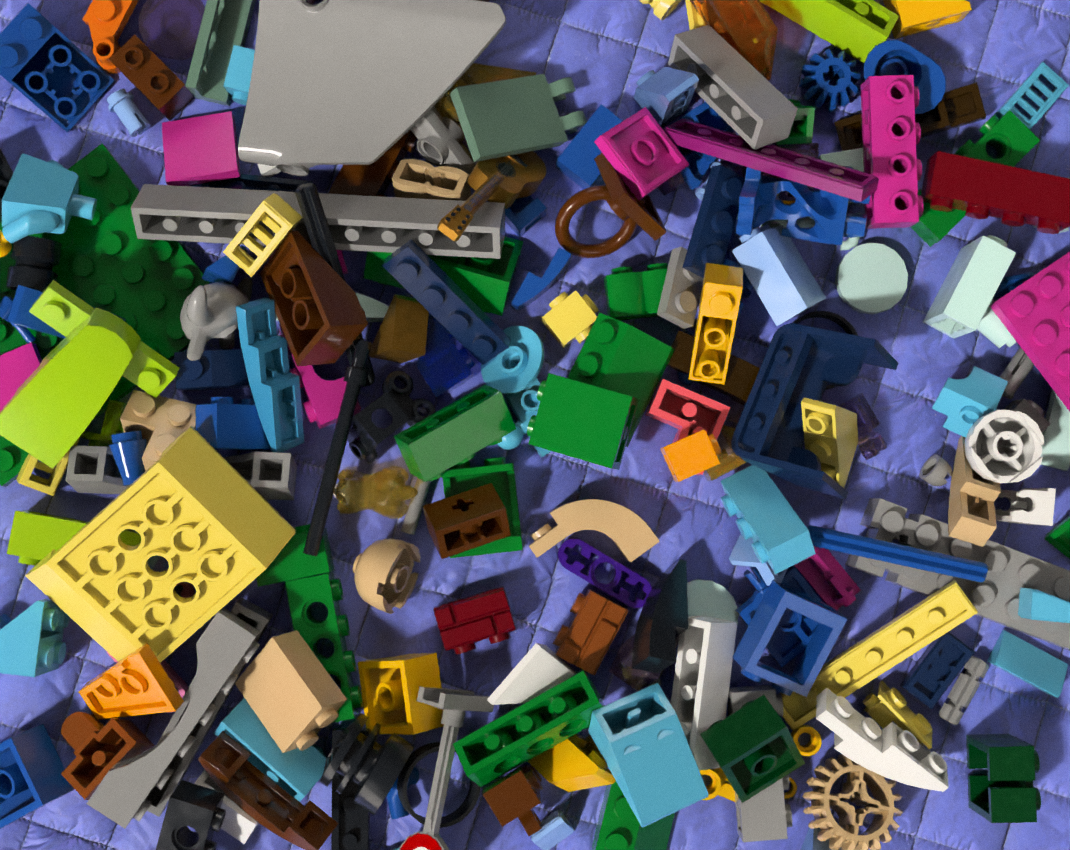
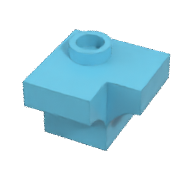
[932,366,1008,438]

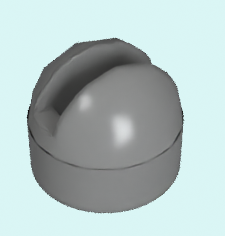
[919,454,952,486]

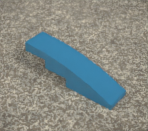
[236,297,304,453]

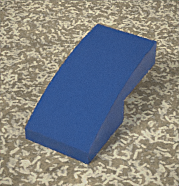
[511,247,572,311]

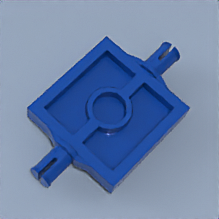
[735,566,829,668]

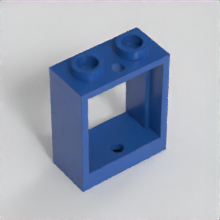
[733,580,848,697]

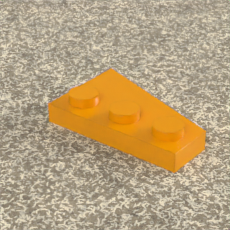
[79,643,184,720]

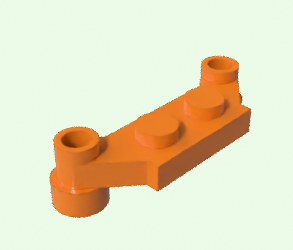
[82,0,139,74]

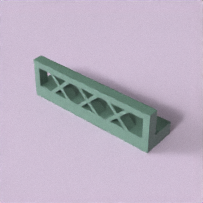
[185,0,256,106]

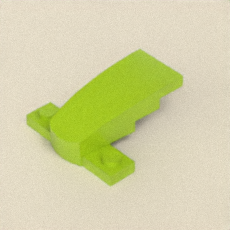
[0,280,179,469]

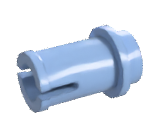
[107,89,151,137]

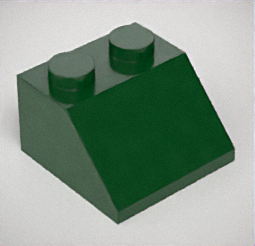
[700,694,805,803]

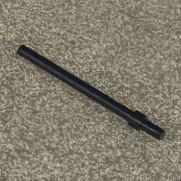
[303,339,372,556]

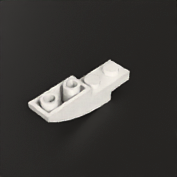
[816,688,949,792]

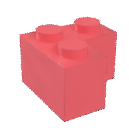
[645,379,731,476]

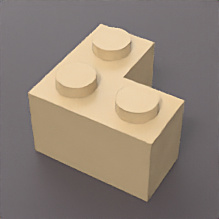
[120,390,196,471]

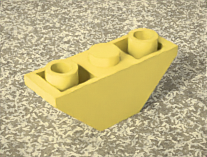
[801,397,858,488]

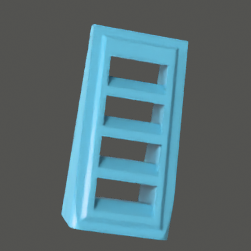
[995,62,1069,129]
[1018,587,1070,623]

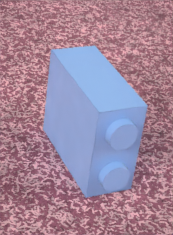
[732,224,826,326]

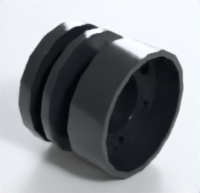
[319,713,415,815]

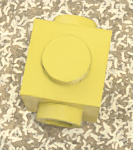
[542,291,599,349]

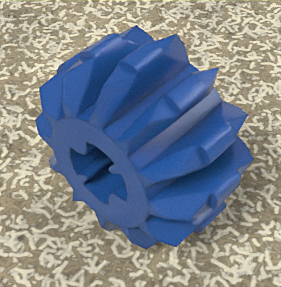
[799,48,861,112]

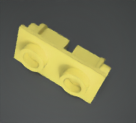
[862,681,933,749]

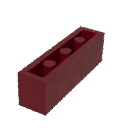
[921,151,1070,234]

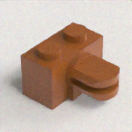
[61,712,154,800]

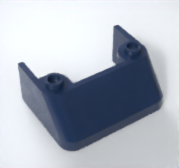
[731,323,899,499]

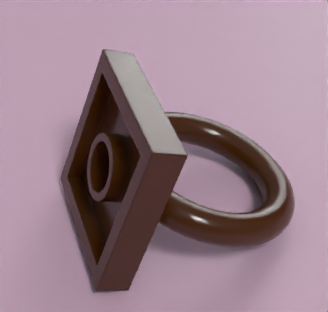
[555,153,667,258]

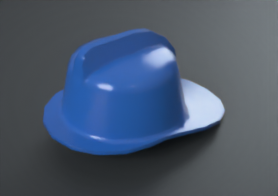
[864,40,946,114]

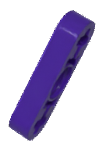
[558,538,652,608]

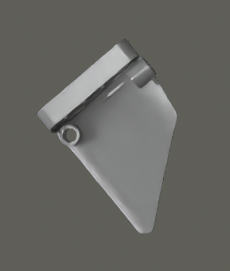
[238,0,506,176]

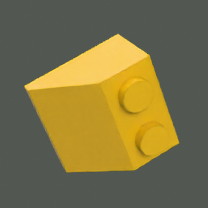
[358,653,444,735]

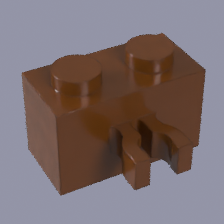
[483,763,543,836]

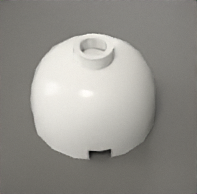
[965,409,1044,483]

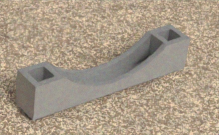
[65,445,297,500]
[86,607,260,829]

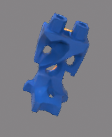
[736,166,870,245]

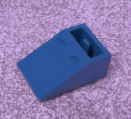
[0,3,115,133]

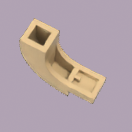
[529,499,660,563]

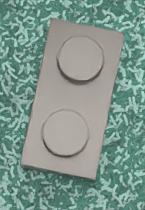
[657,247,704,329]

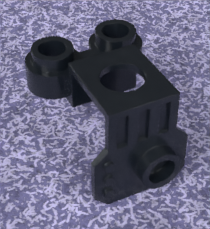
[347,371,436,464]

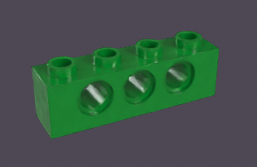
[910,110,1040,247]
[285,572,363,723]
[453,671,605,787]

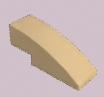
[948,436,1001,547]

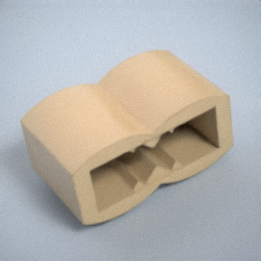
[392,159,471,201]

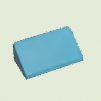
[987,630,1068,698]

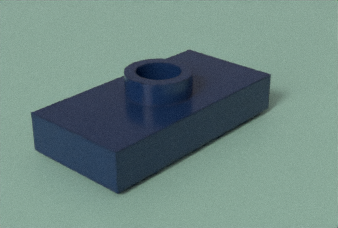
[900,632,975,709]

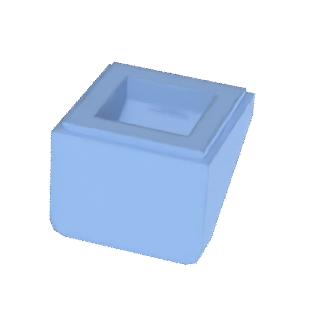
[531,809,574,850]

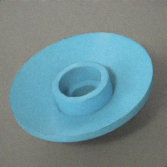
[481,326,544,395]

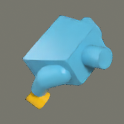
[0,153,97,258]

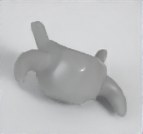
[180,277,252,361]

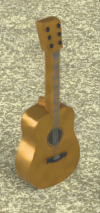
[437,151,547,241]

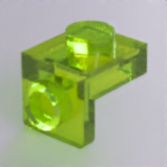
[80,399,127,447]

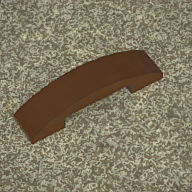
[198,731,339,850]

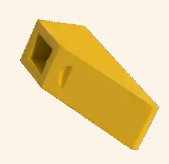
[688,263,743,385]

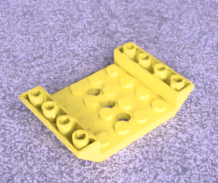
[25,426,296,663]

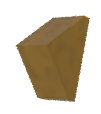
[369,294,429,363]

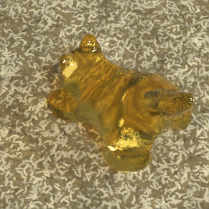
[333,466,418,519]

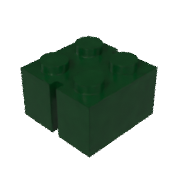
[966,734,1041,823]

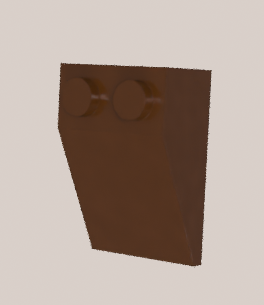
[260,231,368,366]

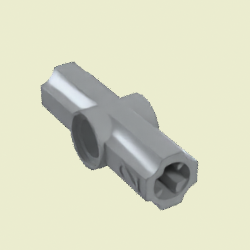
[410,106,477,189]

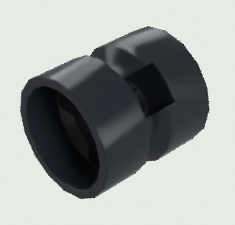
[6,236,62,292]

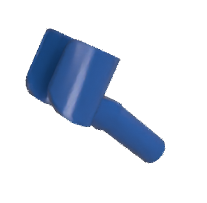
[0,296,36,343]

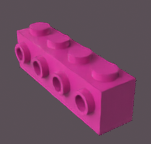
[861,75,924,229]

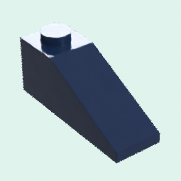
[174,349,292,392]

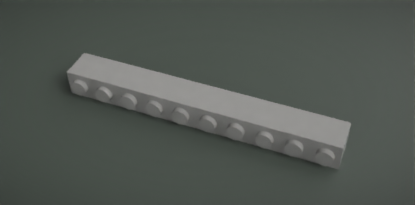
[131,184,505,259]

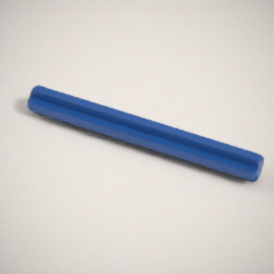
[807,525,988,582]

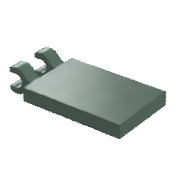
[450,74,587,162]

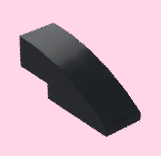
[632,560,688,673]

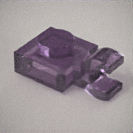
[837,393,887,460]

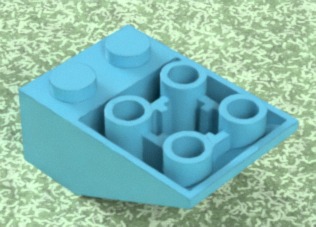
[588,683,709,828]

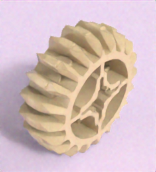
[802,754,903,850]

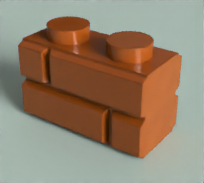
[552,589,628,676]

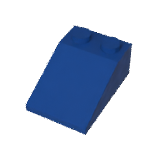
[0,724,74,829]

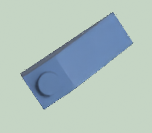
[634,67,699,128]

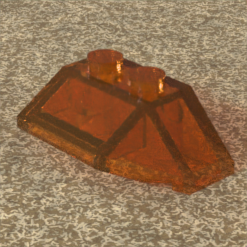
[690,0,778,81]

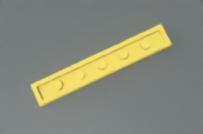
[779,580,978,731]

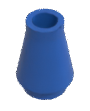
[109,431,147,486]

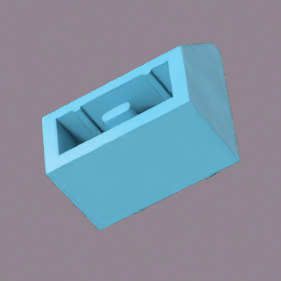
[0,598,70,677]

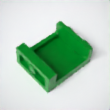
[527,373,639,470]
[442,457,523,558]

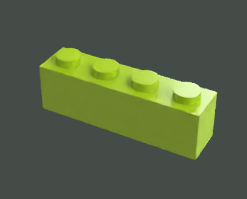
[759,0,899,63]
[7,510,149,566]

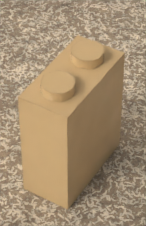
[235,630,347,753]

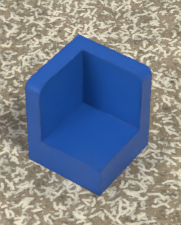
[505,196,547,238]

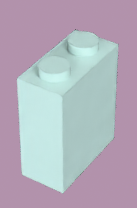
[923,235,1016,339]

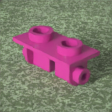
[794,546,861,610]

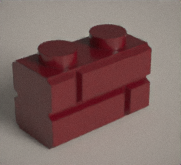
[433,586,516,654]

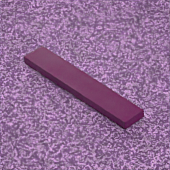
[663,118,879,202]

